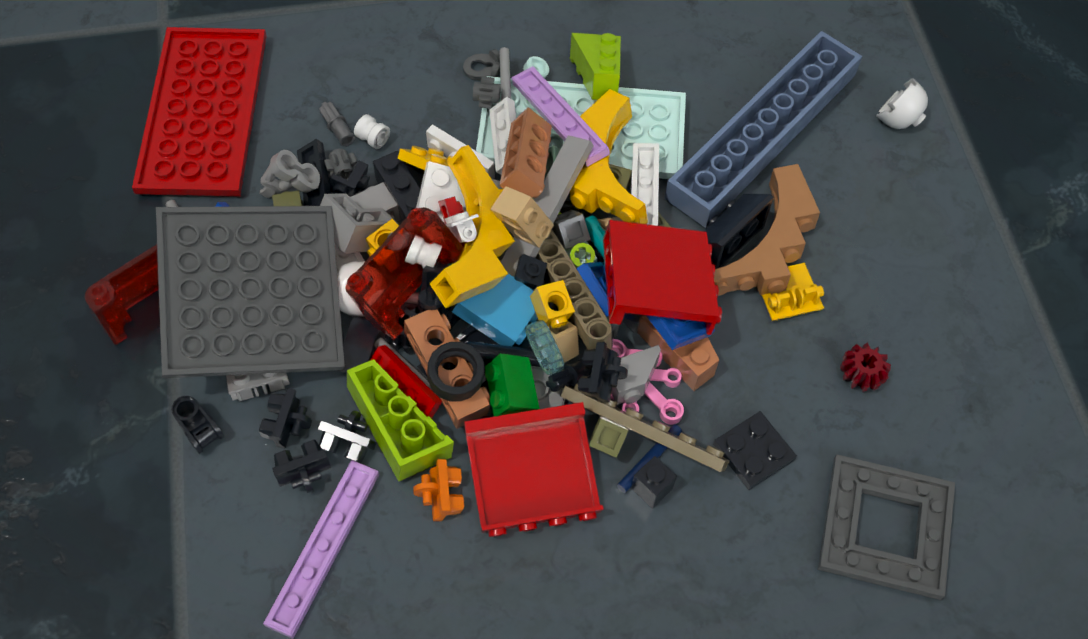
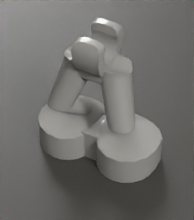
[259,150,320,198]

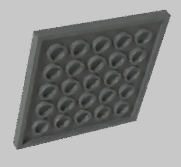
[156,206,345,378]

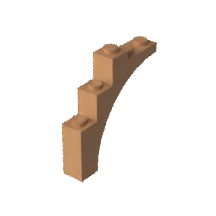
[714,164,820,296]

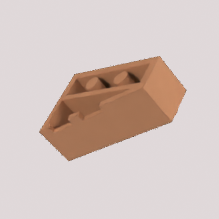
[637,315,719,391]

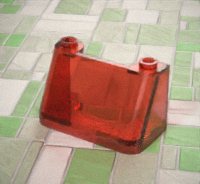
[345,207,464,340]
[85,244,159,345]

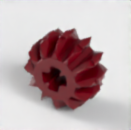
[840,342,891,392]

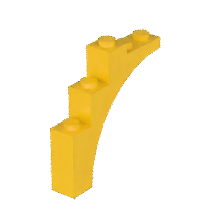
[570,89,648,224]
[430,145,515,308]

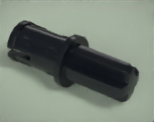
[546,359,592,392]

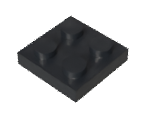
[713,411,797,490]

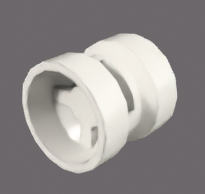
[354,114,390,149]
[405,235,442,269]

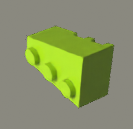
[570,33,621,100]

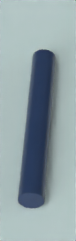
[617,424,682,493]

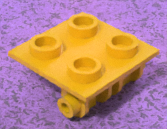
[762,263,824,321]

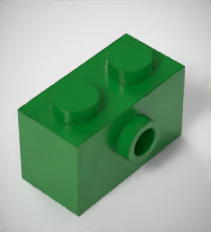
[485,353,540,417]

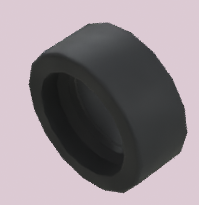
[427,342,484,402]

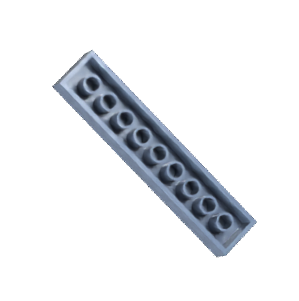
[664,31,862,228]

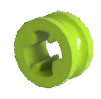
[570,243,595,268]

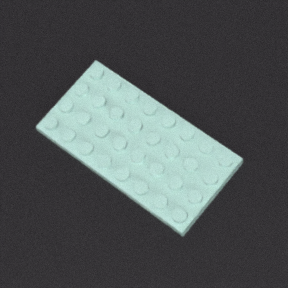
[476,76,686,179]

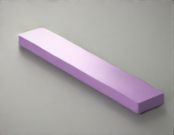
[512,67,610,167]
[263,460,379,639]

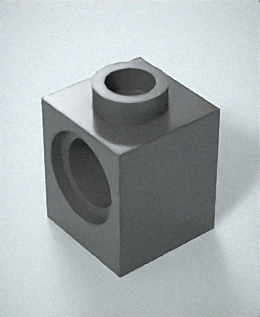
[552,210,590,249]

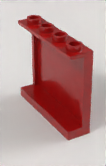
[603,220,722,335]
[464,402,603,537]

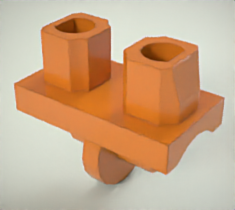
[413,459,464,521]

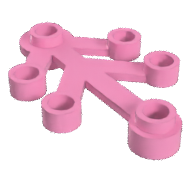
[610,339,684,425]

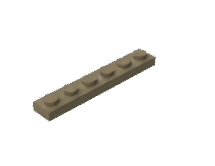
[560,384,730,472]

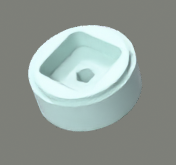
[523,56,549,79]

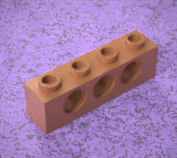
[499,107,552,198]
[404,309,490,429]

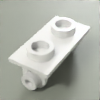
[439,211,479,243]

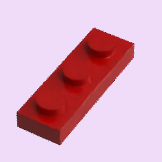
[371,345,442,419]

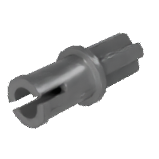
[319,102,355,146]

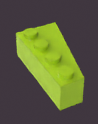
[347,359,454,482]

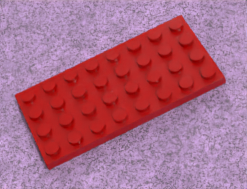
[132,27,267,196]

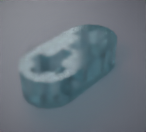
[526,320,564,375]

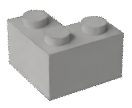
[320,193,398,254]

